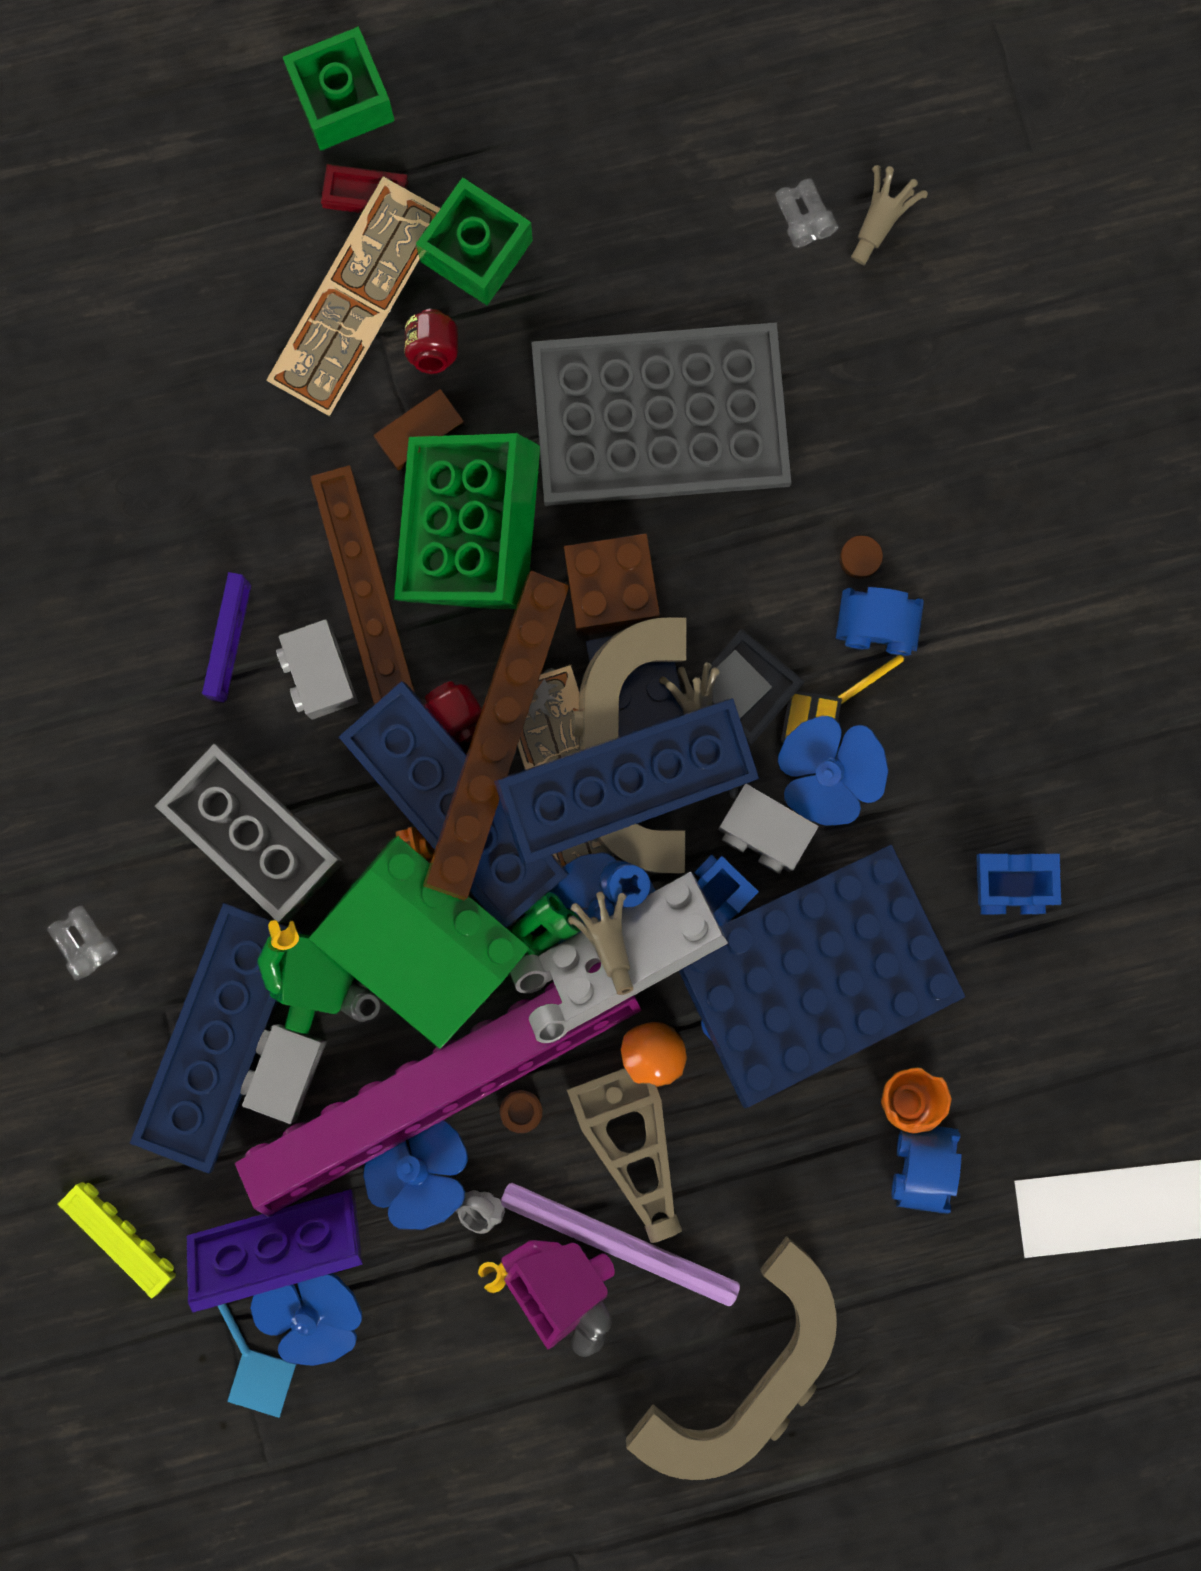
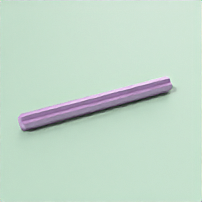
[501,1183,740,1306]

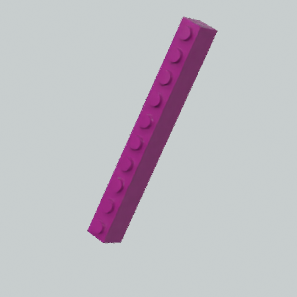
[235,962,642,1217]

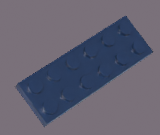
[339,681,569,928]
[494,698,759,864]
[130,903,304,1174]

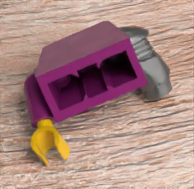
[478,1240,615,1357]

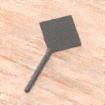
[700,650,772,799]

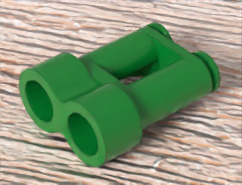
[508,892,581,956]

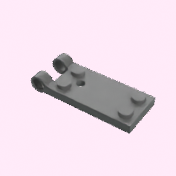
[510,872,728,1043]

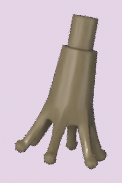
[851,165,928,265]
[659,662,720,714]
[568,892,634,995]

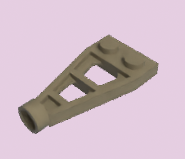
[567,1068,682,1243]

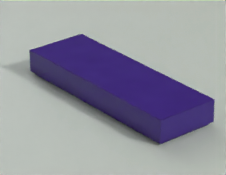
[202,572,251,703]

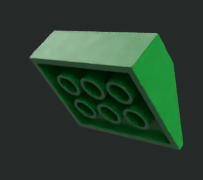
[394,433,540,609]
[308,836,529,1049]

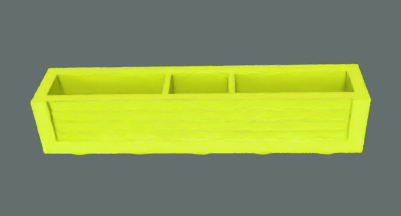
[58,1182,176,1299]

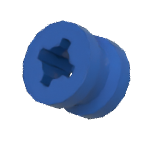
[599,860,650,907]

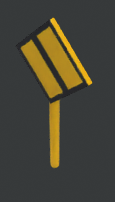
[781,655,904,742]

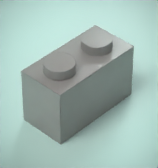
[276,619,359,720]
[718,784,819,874]
[240,1024,327,1124]

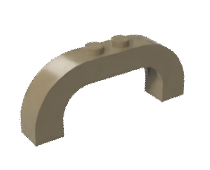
[572,617,686,873]
[626,1236,837,1480]

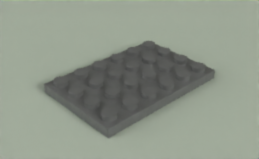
[532,322,791,506]

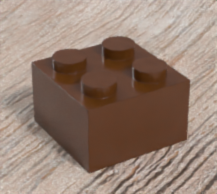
[564,533,660,637]

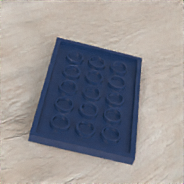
[679,845,966,1108]

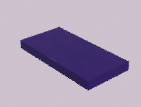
[187,1189,362,1312]

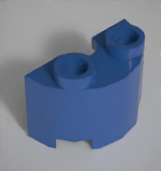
[836,587,924,656]
[977,854,1061,915]
[694,855,759,926]
[891,1126,961,1214]

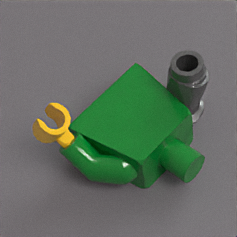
[257,920,380,1034]

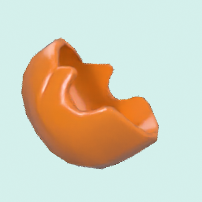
[621,1022,687,1087]
[881,1068,952,1134]

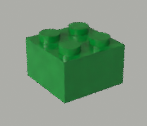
[283,27,395,151]
[416,177,533,305]

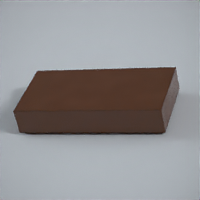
[373,389,465,471]

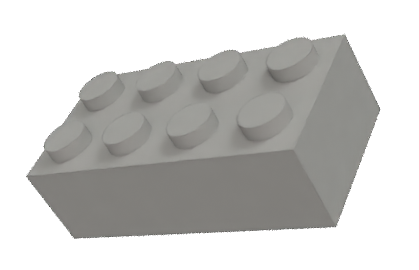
[155,744,344,924]

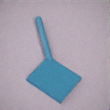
[218,1303,296,1418]

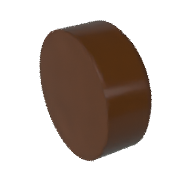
[840,536,883,579]
[500,1090,543,1133]

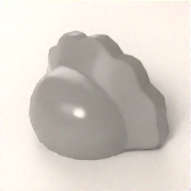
[456,1190,505,1234]

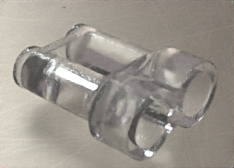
[775,179,838,248]
[47,906,118,980]

